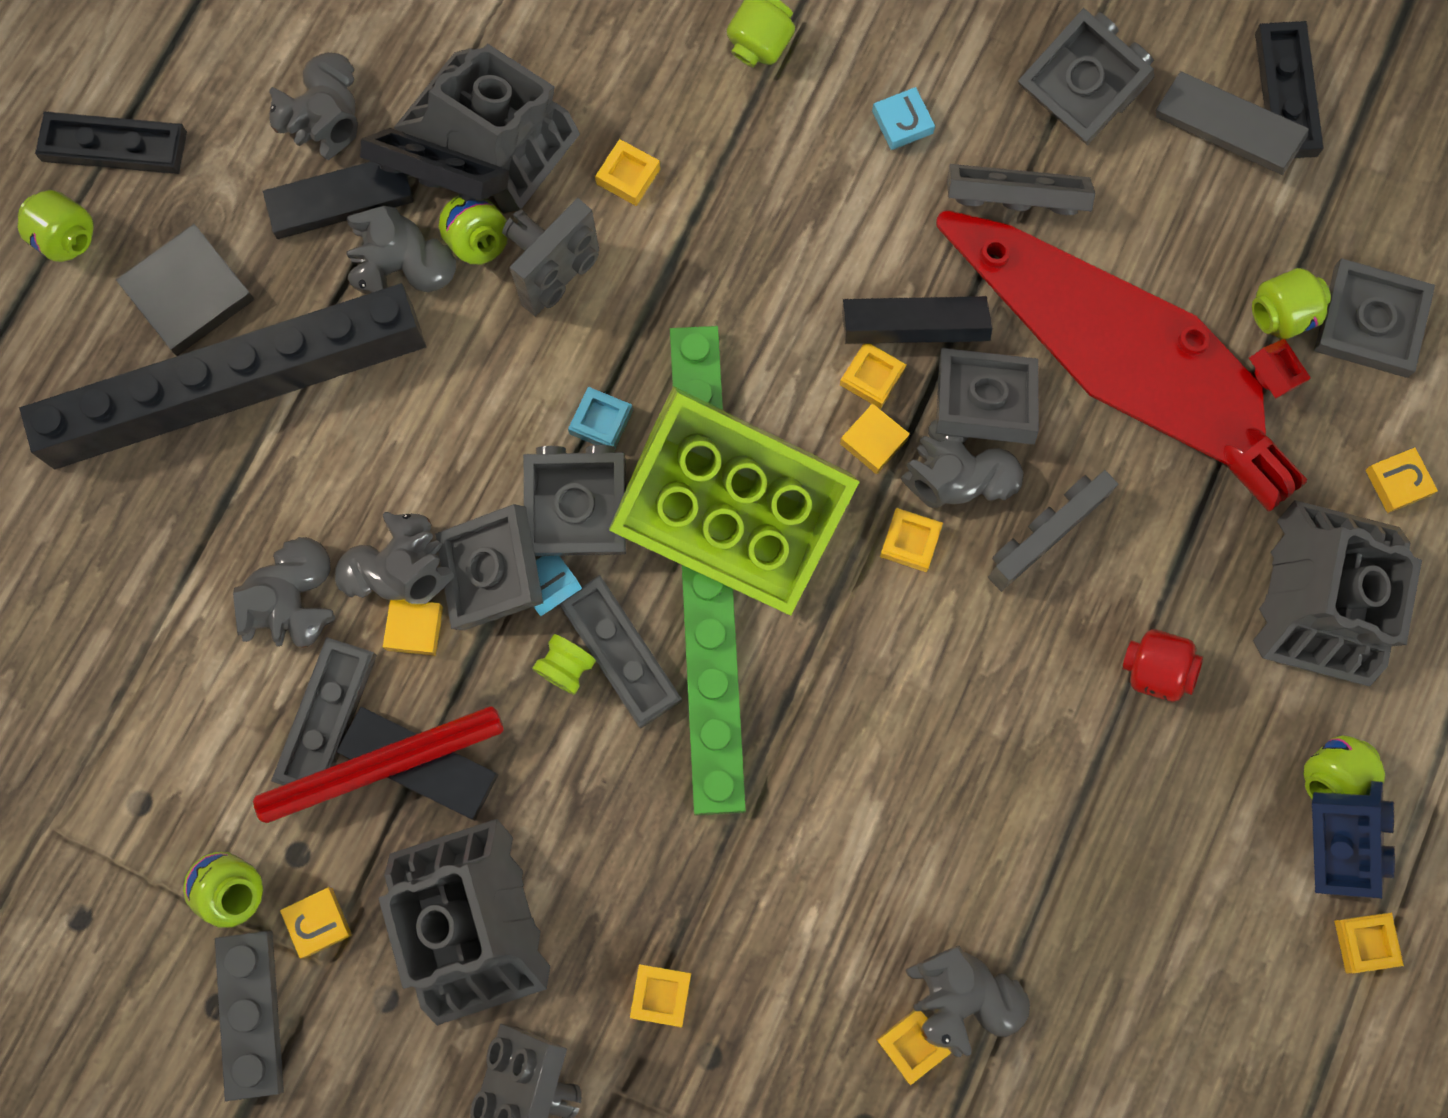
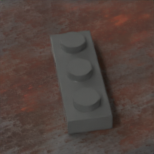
[947,164,1095,215]
[988,470,1119,592]
[215,931,284,1102]

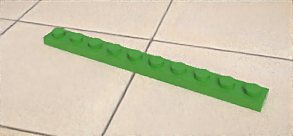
[670,326,746,816]

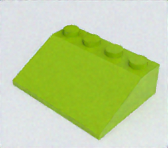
[609,386,860,616]

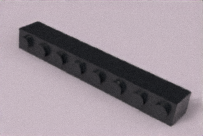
[19,283,427,470]

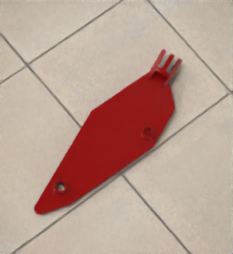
[936,211,1308,512]

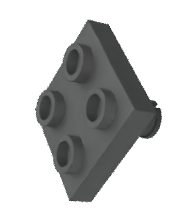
[503,198,599,317]
[470,1023,582,1118]

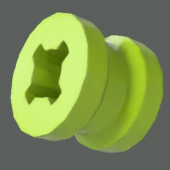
[532,634,596,695]

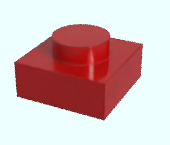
[1249,339,1311,399]

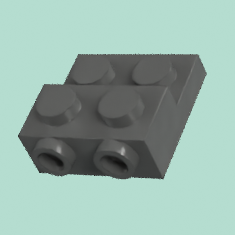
[1018,8,1154,146]
[523,445,626,556]

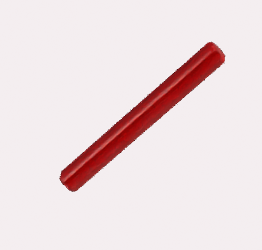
[253,706,504,823]

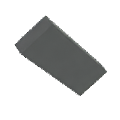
[1156,71,1309,175]
[559,575,682,729]
[271,637,377,785]

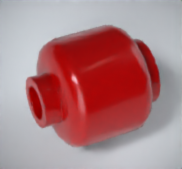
[1122,629,1203,702]

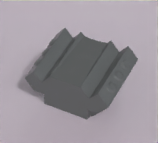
[394,44,580,214]
[1253,500,1422,687]
[378,819,550,1025]

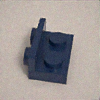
[1312,781,1395,898]

